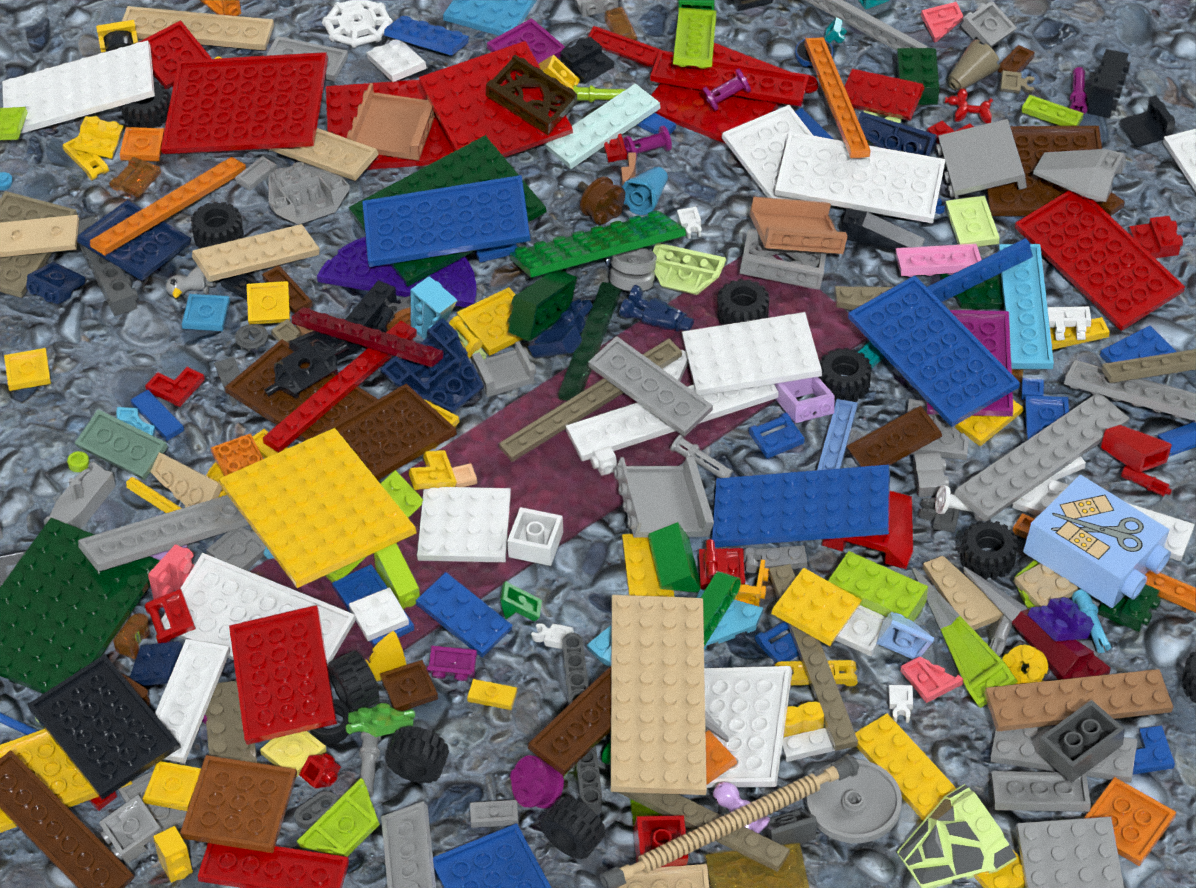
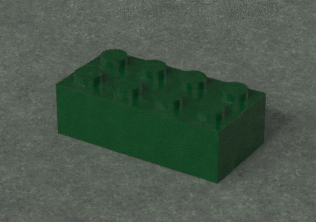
[508,270,577,341]

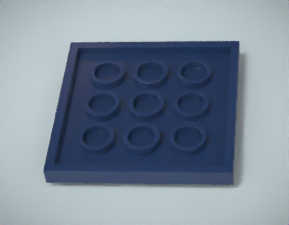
[77,200,191,281]

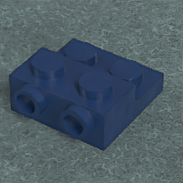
[26,262,85,304]

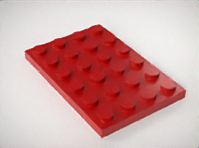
[229,605,337,745]

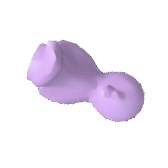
[713,782,770,834]

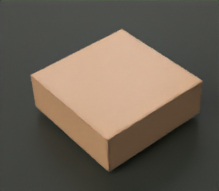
[452,463,477,487]

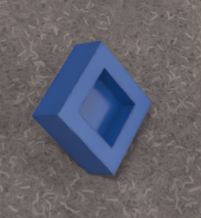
[1021,378,1044,400]

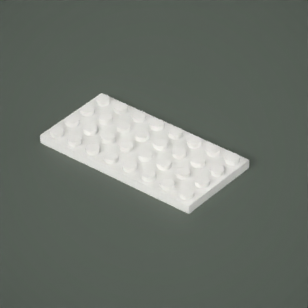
[2,40,155,134]
[775,132,945,223]
[161,553,356,664]

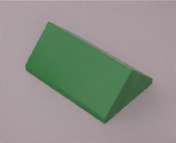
[648,522,702,593]

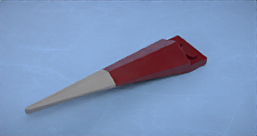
[964,567,1111,680]

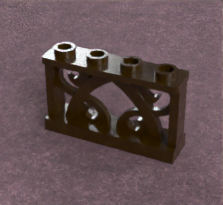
[486,55,577,135]

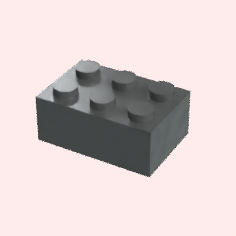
[1039,700,1125,783]

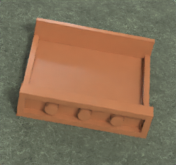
[347,83,436,160]
[749,197,847,254]

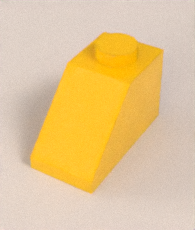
[538,55,580,90]

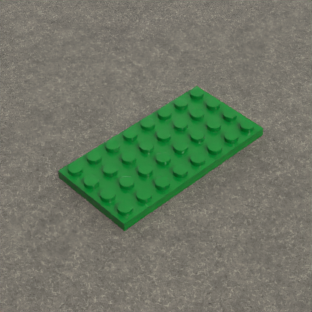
[510,211,686,277]

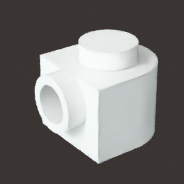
[590,446,617,476]

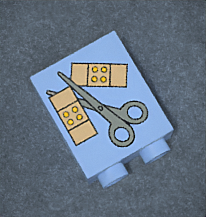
[1023,475,1171,608]

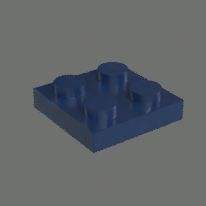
[129,641,183,686]

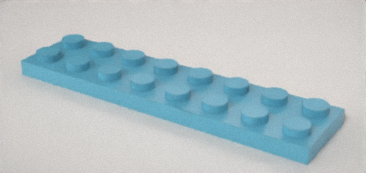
[999,244,1054,369]

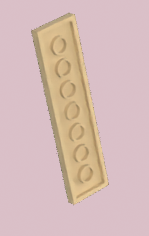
[122,6,274,50]

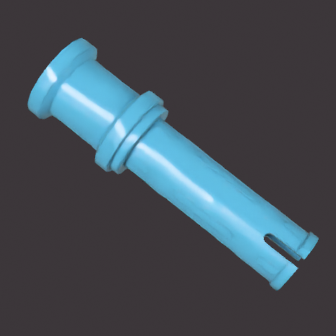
[1072,589,1111,653]

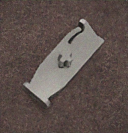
[44,462,116,529]

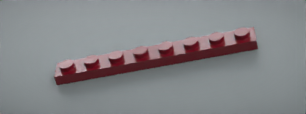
[291,307,443,367]

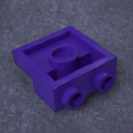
[1028,597,1094,641]

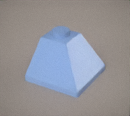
[876,612,934,660]

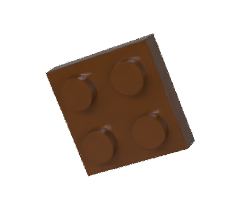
[380,660,438,711]

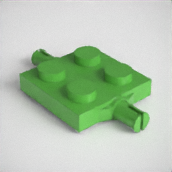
[346,703,415,737]

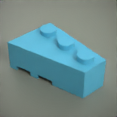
[411,276,457,340]

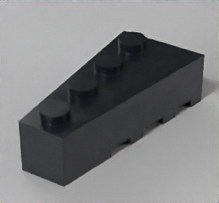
[1087,49,1131,118]

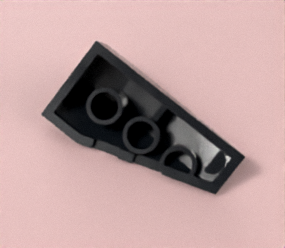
[842,208,925,250]

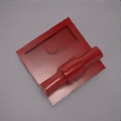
[699,539,745,590]

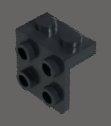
[1120,95,1175,147]

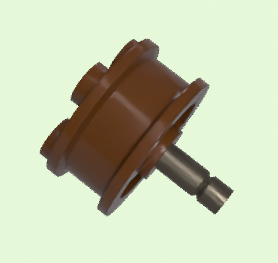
[578,176,625,225]

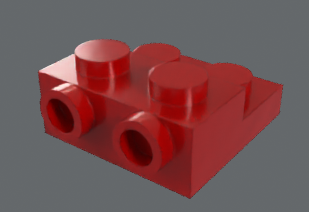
[1128,215,1183,258]

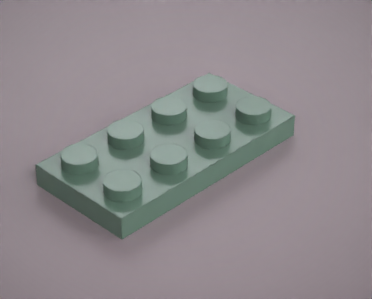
[75,409,168,480]

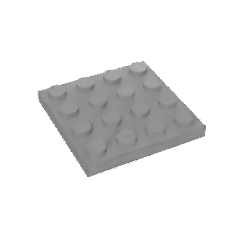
[1016,817,1124,888]

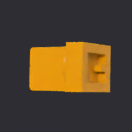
[735,559,769,607]

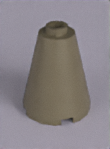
[948,39,1001,91]

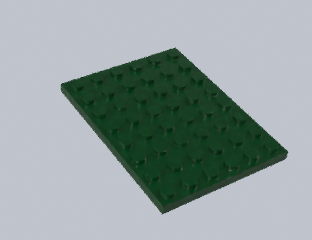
[348,135,547,287]
[0,518,160,694]

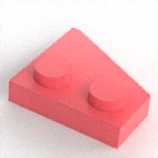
[921,2,963,43]
[900,657,963,703]

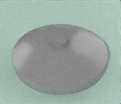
[807,759,902,843]

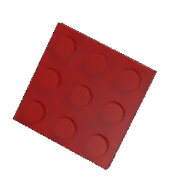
[140,20,212,89]

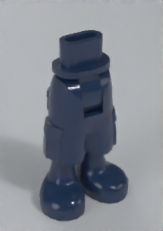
[620,285,695,332]

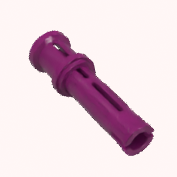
[1070,67,1087,114]

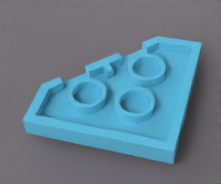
[696,589,763,649]

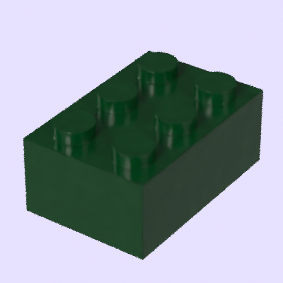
[896,48,939,105]

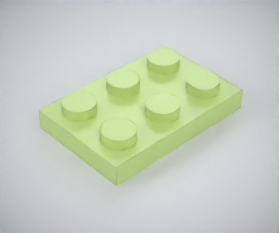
[945,196,1000,247]

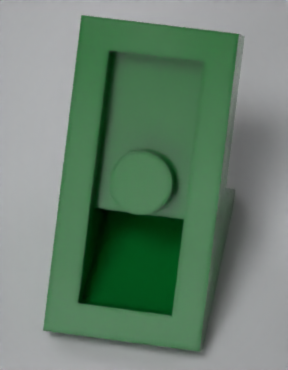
[500,581,542,622]

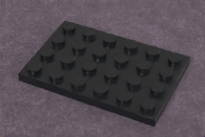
[27,654,181,800]

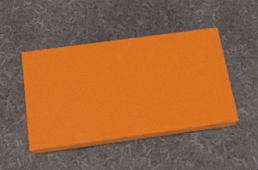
[211,433,263,476]

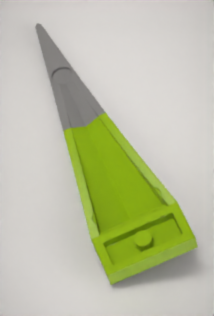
[913,568,1018,708]

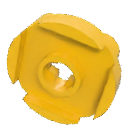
[1002,645,1048,685]

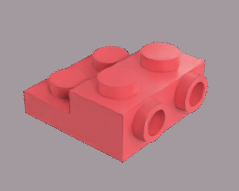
[148,544,195,599]

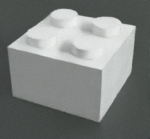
[508,507,563,566]

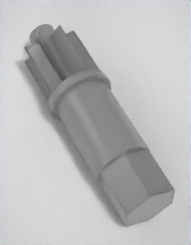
[989,614,1012,657]

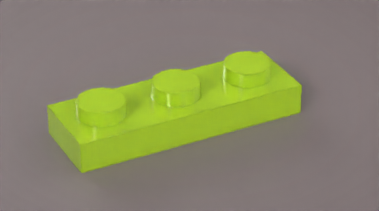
[1021,95,1084,126]

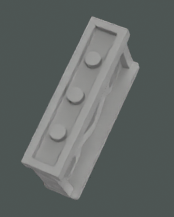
[740,229,826,290]

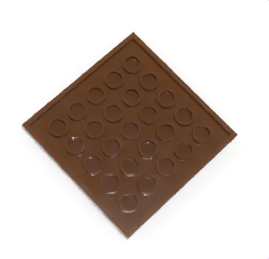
[987,126,1102,216]

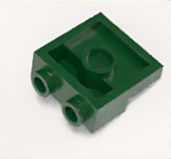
[1098,584,1161,632]

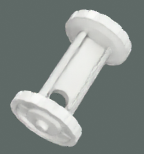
[935,485,984,521]

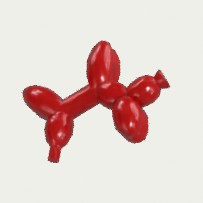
[945,88,993,124]

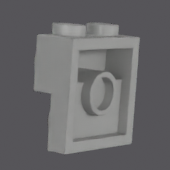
[961,1,1017,48]
[99,795,163,864]

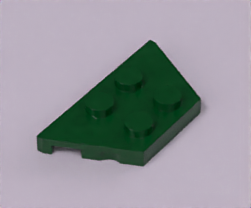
[940,273,1004,309]

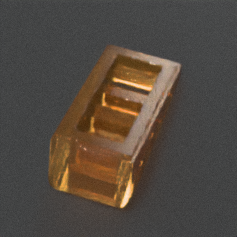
[605,7,637,40]

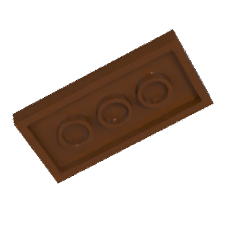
[847,406,942,467]

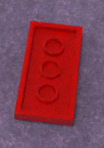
[844,68,924,121]

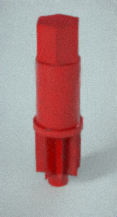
[1121,465,1172,497]

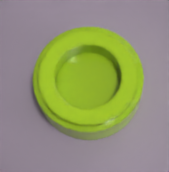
[67,451,90,472]

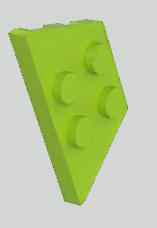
[297,778,380,857]

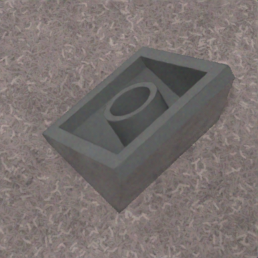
[762,808,817,848]

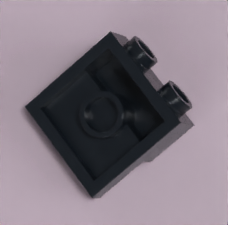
[560,36,614,84]

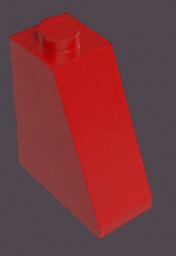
[1101,425,1172,473]

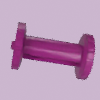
[703,68,751,111]
[624,125,672,160]

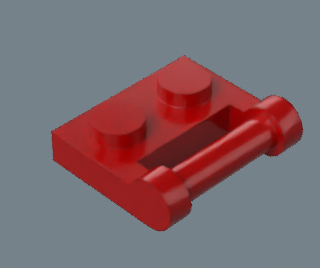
[145,589,196,643]

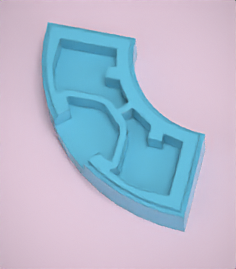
[116,407,156,436]

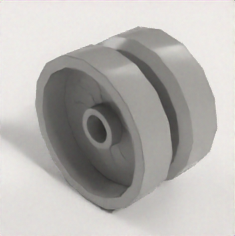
[609,248,657,291]

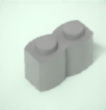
[913,452,949,497]

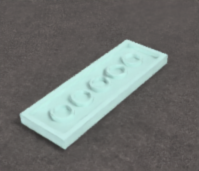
[546,84,661,169]

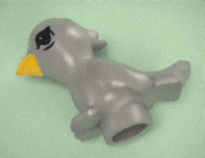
[166,266,217,299]

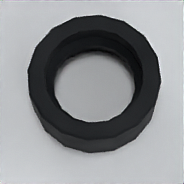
[309,699,351,744]

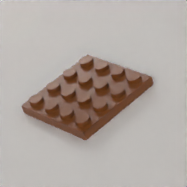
[180,755,297,853]

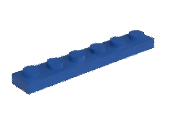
[927,238,1033,302]

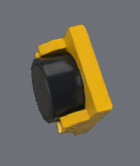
[96,20,138,53]

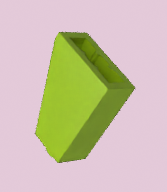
[374,543,420,609]

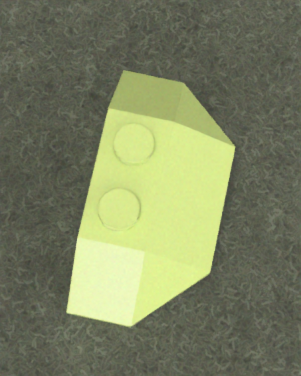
[652,243,727,295]

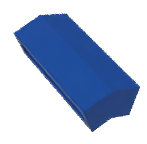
[1158,422,1196,457]

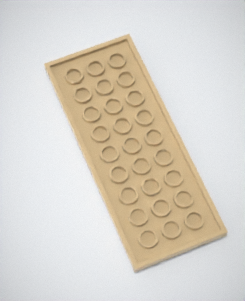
[611,595,707,795]

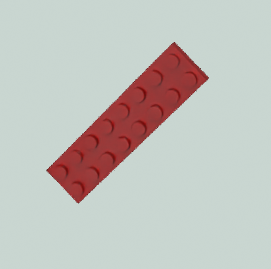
[650,50,810,107]

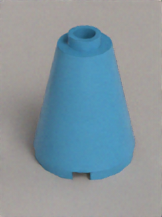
[622,167,668,215]

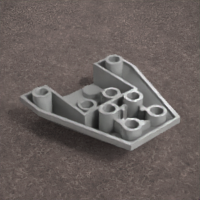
[1033,149,1126,202]
[269,162,350,225]

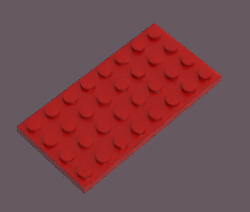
[1015,190,1185,331]

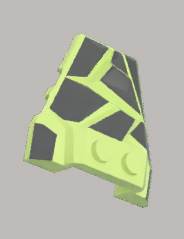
[897,784,1017,888]

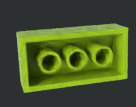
[828,551,928,622]

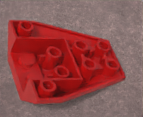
[822,491,913,569]

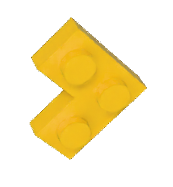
[409,450,457,490]

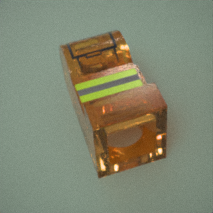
[113,613,150,660]

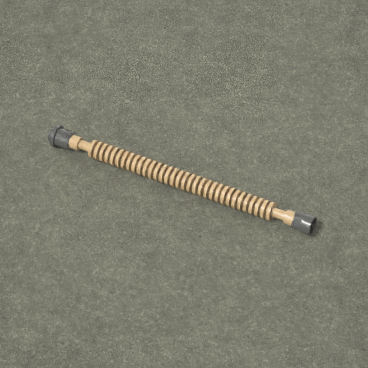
[600,754,859,888]

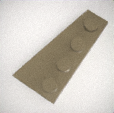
[834,286,893,310]

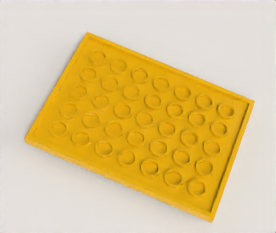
[219,428,416,588]

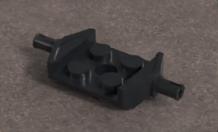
[264,339,349,399]

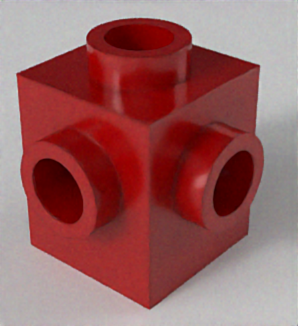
[299,753,341,789]

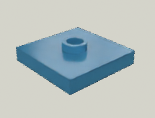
[182,294,230,331]

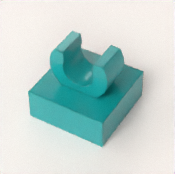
[824,17,847,43]

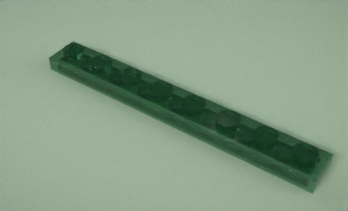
[558,282,622,401]

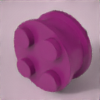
[510,755,568,809]

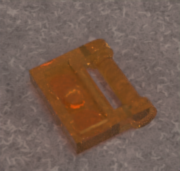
[109,157,161,197]

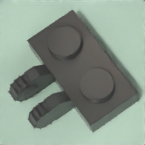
[918,492,960,533]

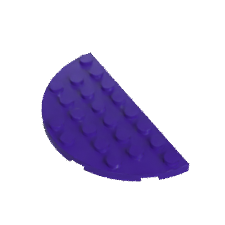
[317,236,477,307]

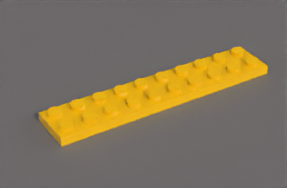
[855,713,1025,888]

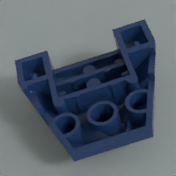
[380,318,484,414]

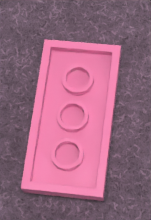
[896,244,981,277]

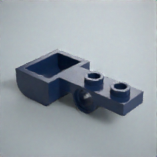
[528,299,593,358]

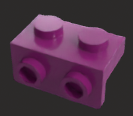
[427,646,477,681]

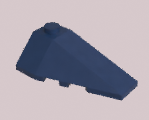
[858,111,938,157]

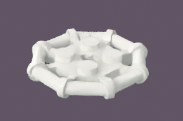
[322,0,393,48]

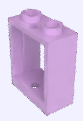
[774,377,835,423]

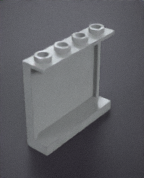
[936,119,1027,200]
[614,457,714,537]

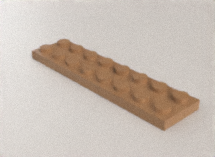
[984,669,1173,732]

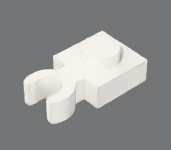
[677,207,701,239]
[531,624,574,649]
[889,685,913,723]

